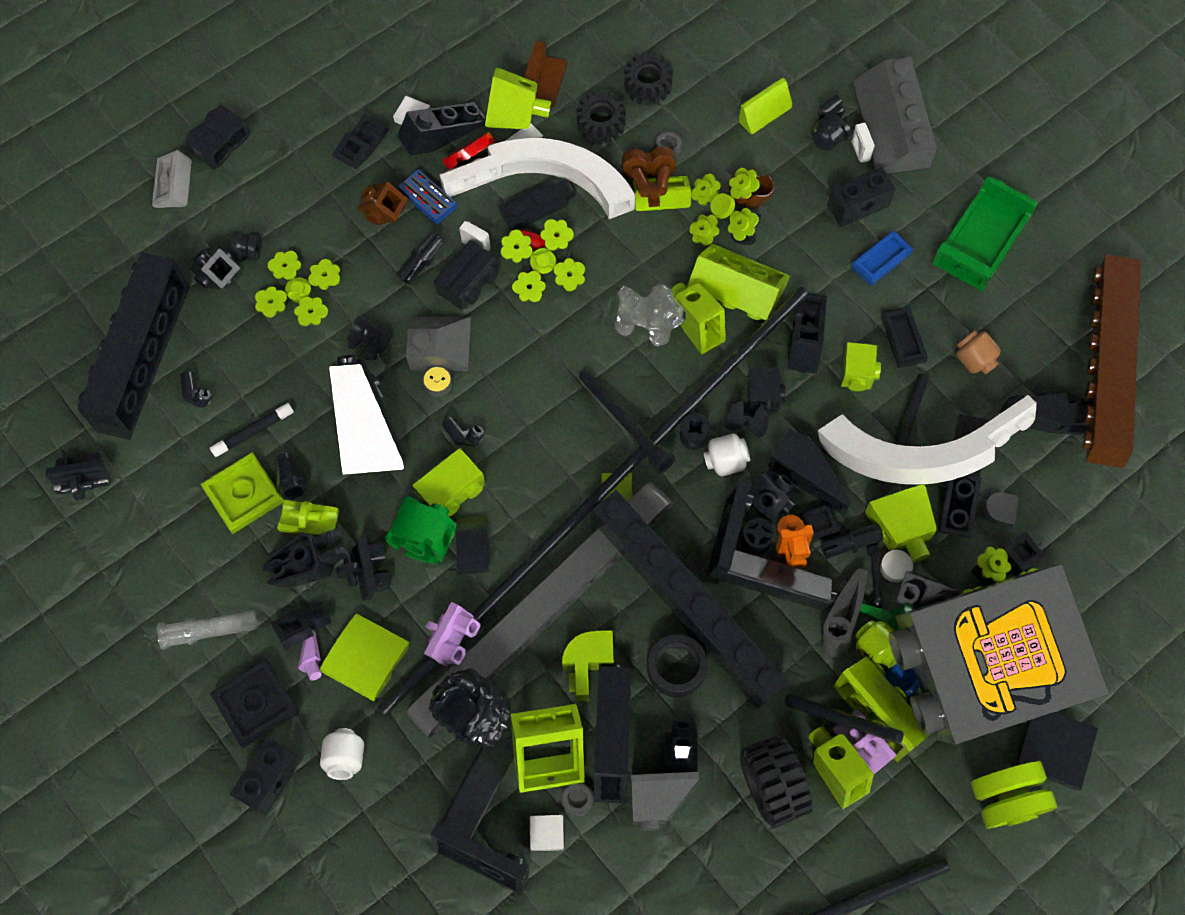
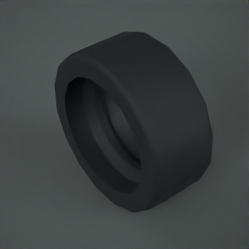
[647,634,707,697]

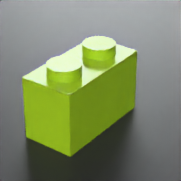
[412,448,485,517]

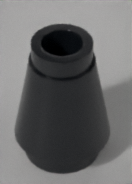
[274,453,307,499]

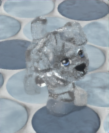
[614,284,686,346]

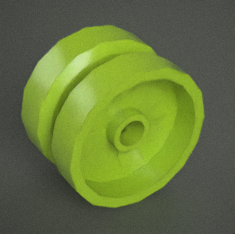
[970,761,1058,829]

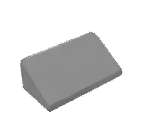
[152,150,192,208]

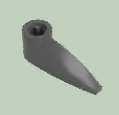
[822,568,868,658]

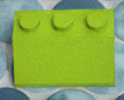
[687,243,790,321]
[833,657,932,762]

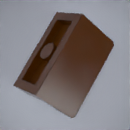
[524,41,567,107]

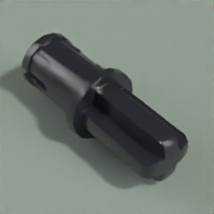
[396,232,444,285]
[820,523,883,559]

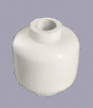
[704,433,751,477]
[320,728,364,780]

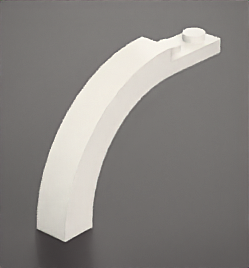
[440,138,635,219]
[818,395,1037,485]

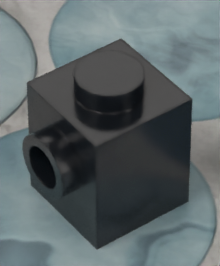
[747,368,786,415]

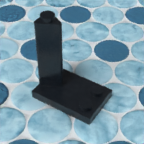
[705,478,837,611]
[430,731,529,896]

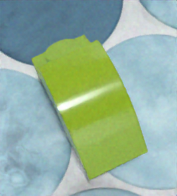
[562,631,614,702]

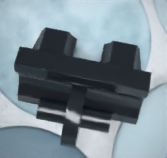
[46,452,111,501]
[336,537,391,601]
[897,571,962,608]
[663,720,698,773]

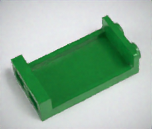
[932,176,1038,292]

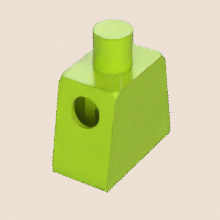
[485,67,551,129]
[670,283,726,355]
[865,484,936,563]
[808,726,874,809]

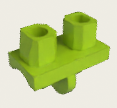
[277,500,339,537]

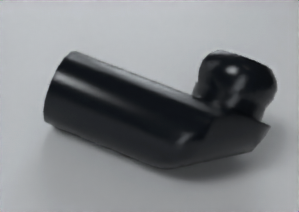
[180,371,212,408]
[442,416,485,446]

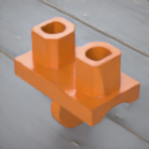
[775,515,814,569]

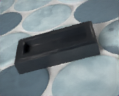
[881,307,928,369]

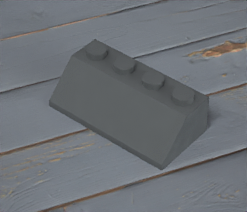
[852,57,937,174]

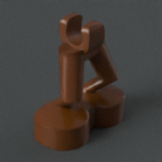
[621,147,676,207]

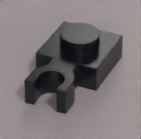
[271,602,332,650]

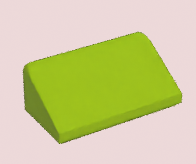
[739,78,792,134]
[633,176,691,211]

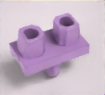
[424,602,480,667]
[833,708,898,774]

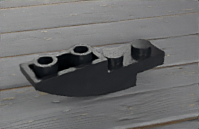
[999,391,1090,435]
[939,414,990,538]

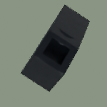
[397,102,486,156]

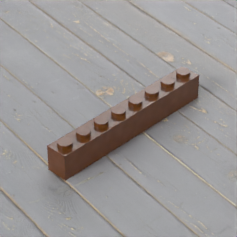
[1082,254,1141,468]

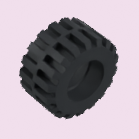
[740,734,813,829]

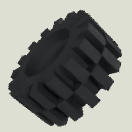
[624,52,673,105]
[576,90,626,145]

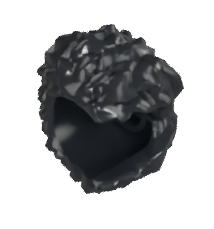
[429,668,511,747]

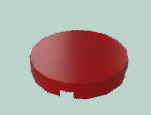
[442,132,494,169]

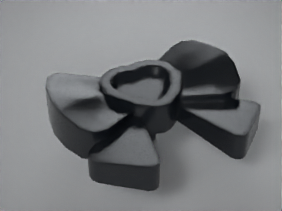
[347,316,391,360]
[726,399,769,437]

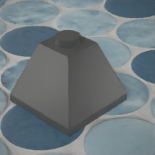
[406,316,471,371]
[630,772,699,830]

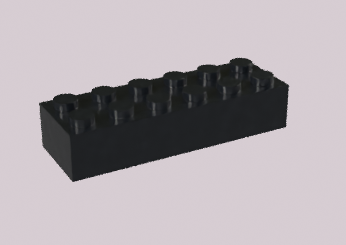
[77,252,190,440]

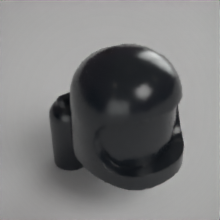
[811,95,852,150]

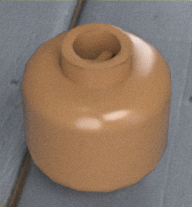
[956,330,1001,374]

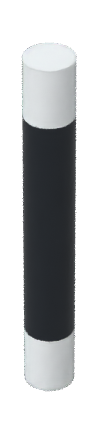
[209,403,294,458]

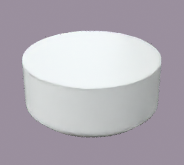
[880,550,913,583]

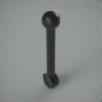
[867,545,884,608]

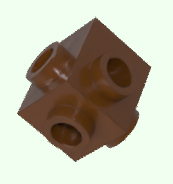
[357,181,408,225]

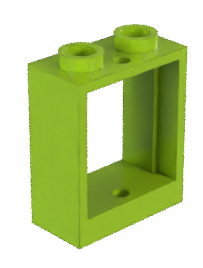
[511,704,585,793]

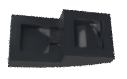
[332,114,389,169]
[456,516,489,575]
[971,531,1045,587]

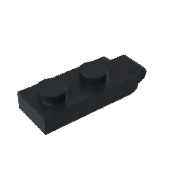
[499,179,576,231]

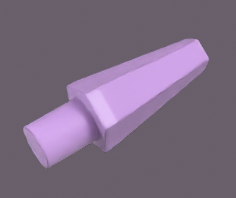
[298,630,322,681]

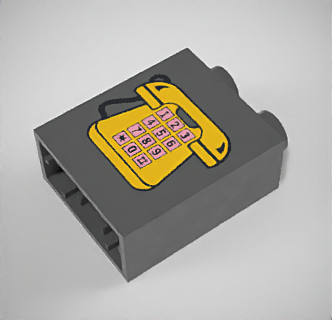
[889,564,1109,744]

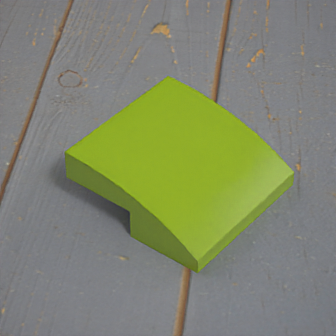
[320,613,410,701]

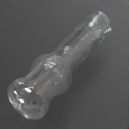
[157,610,258,651]

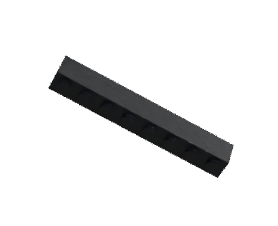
[590,490,789,707]

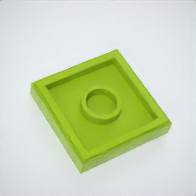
[200,452,284,534]

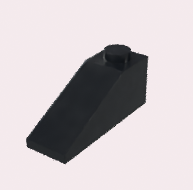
[788,293,827,374]
[768,428,852,516]

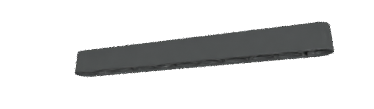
[406,481,674,738]

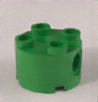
[385,496,457,564]

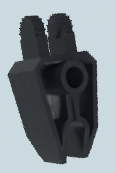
[263,529,348,588]

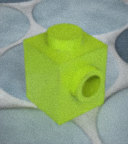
[841,342,881,391]

